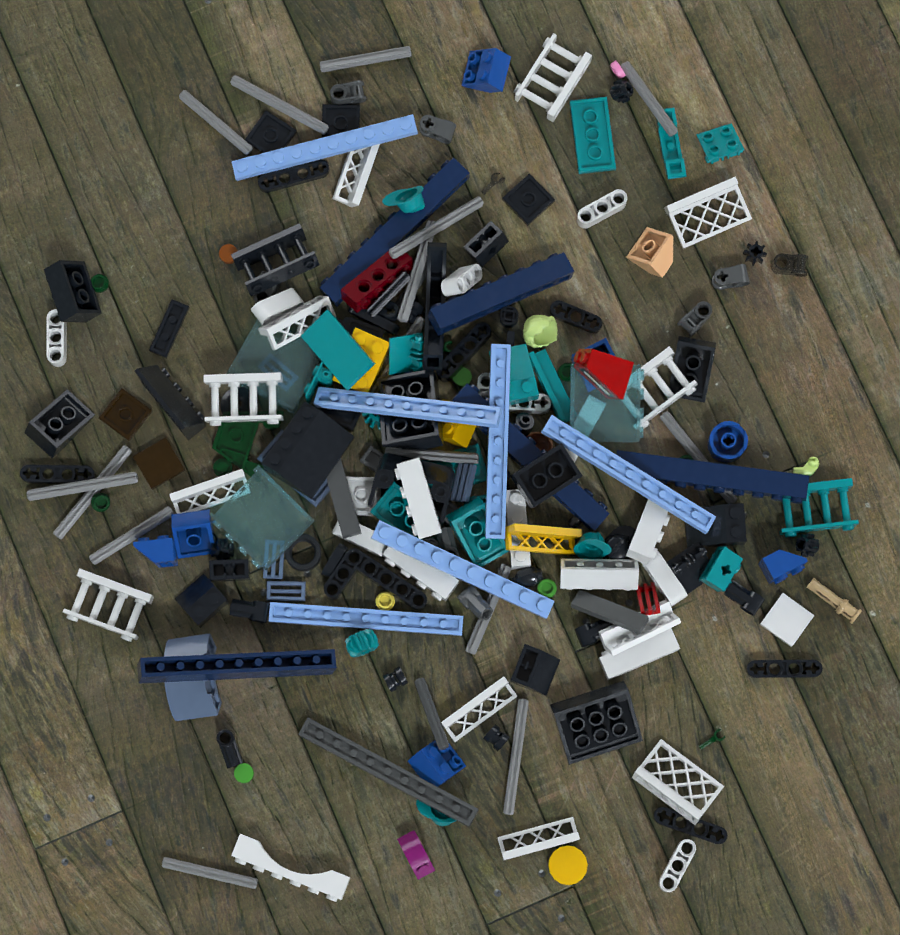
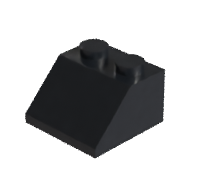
[175,573,229,628]

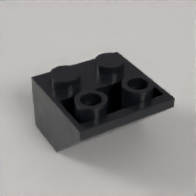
[510,644,560,696]

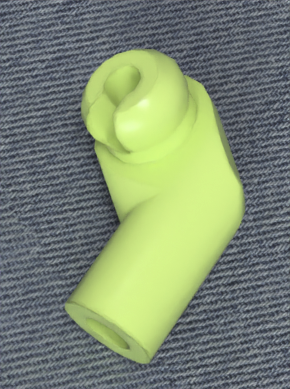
[793,457,819,476]

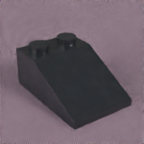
[669,336,716,403]
[24,389,95,458]
[685,503,747,548]

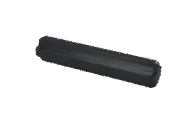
[366,271,411,317]

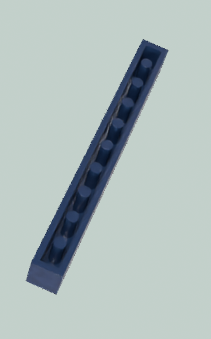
[320,157,470,308]
[450,383,610,531]
[616,450,809,504]
[137,649,337,683]

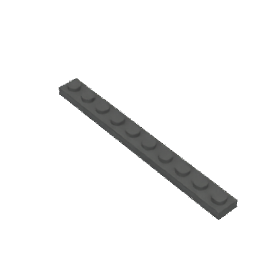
[298,718,479,828]

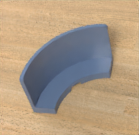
[164,633,222,721]

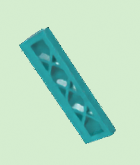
[529,349,577,423]

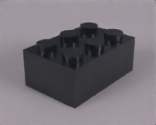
[44,260,102,323]
[510,443,582,508]

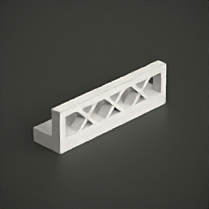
[332,144,380,207]
[258,295,336,350]
[169,469,251,514]
[598,599,681,656]
[441,677,518,742]
[497,817,580,860]

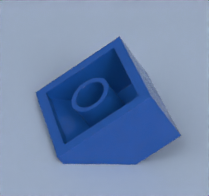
[171,509,215,559]

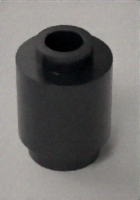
[513,413,534,437]

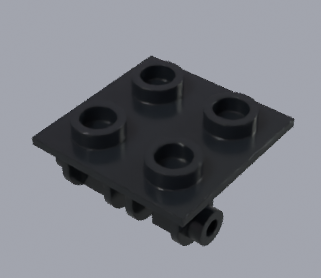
[666,541,710,594]

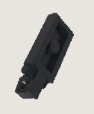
[336,316,385,339]

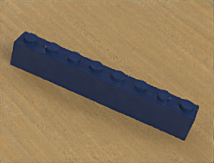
[428,252,575,336]

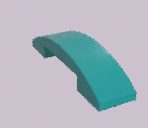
[657,108,687,179]

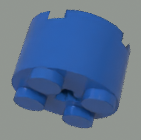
[707,421,748,463]

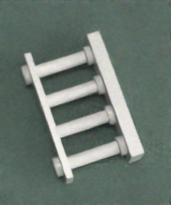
[514,33,592,122]
[613,346,698,430]
[204,372,284,426]
[63,569,154,642]

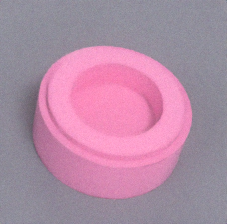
[610,60,626,79]

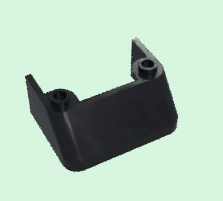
[368,453,455,525]

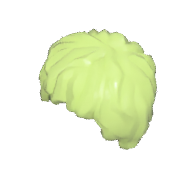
[523,315,558,348]

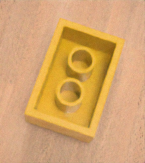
[332,327,389,392]

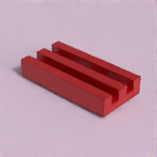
[636,582,661,615]

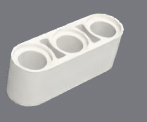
[577,189,627,229]
[441,264,483,297]
[251,288,304,326]
[47,309,67,367]
[332,521,387,557]
[641,550,688,607]
[658,839,696,892]

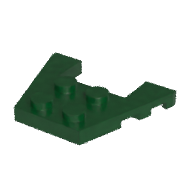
[212,411,284,483]

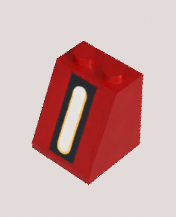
[574,349,634,400]

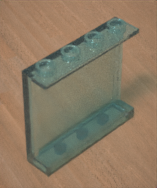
[226,319,321,414]
[569,363,644,443]
[209,465,315,570]

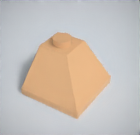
[626,227,673,278]

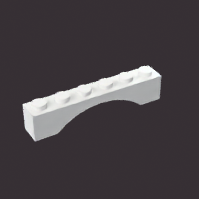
[231,834,350,902]

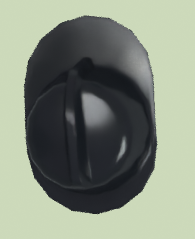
[601,525,636,559]

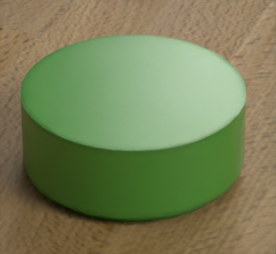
[453,367,472,387]
[537,579,557,598]
[234,763,254,783]

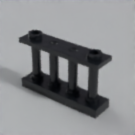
[231,223,320,296]

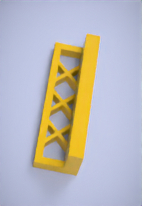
[505,523,582,555]

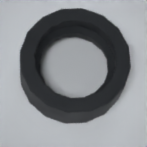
[285,534,322,572]

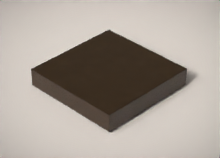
[99,388,153,441]
[133,437,185,490]

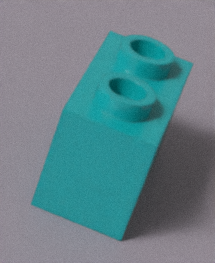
[699,546,743,592]

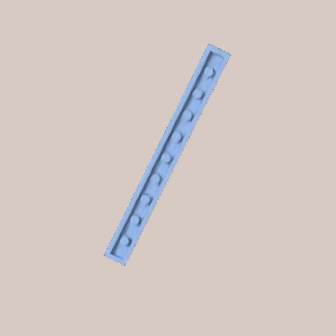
[232,114,418,181]
[485,344,511,539]
[314,387,502,428]
[541,415,716,534]
[371,520,554,619]
[269,602,463,636]

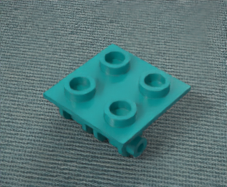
[696,123,744,164]
[388,333,424,375]
[304,362,334,403]

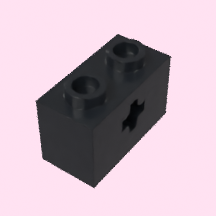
[464,221,509,267]
[209,559,250,582]

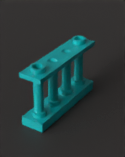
[779,478,859,538]

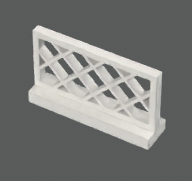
[664,176,752,249]
[632,739,724,825]

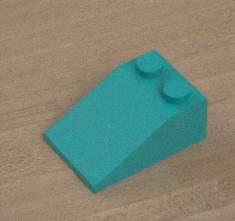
[489,344,539,405]
[370,482,440,540]
[446,497,510,567]

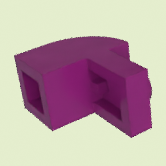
[397,830,435,880]

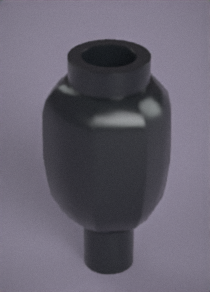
[508,567,544,587]

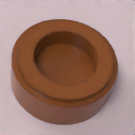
[219,244,237,264]

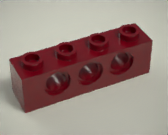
[341,245,413,313]

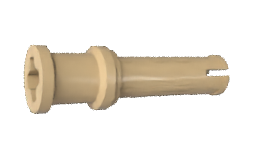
[806,578,862,624]

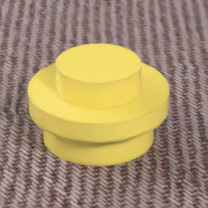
[376,592,395,611]

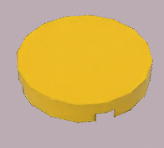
[548,845,588,885]

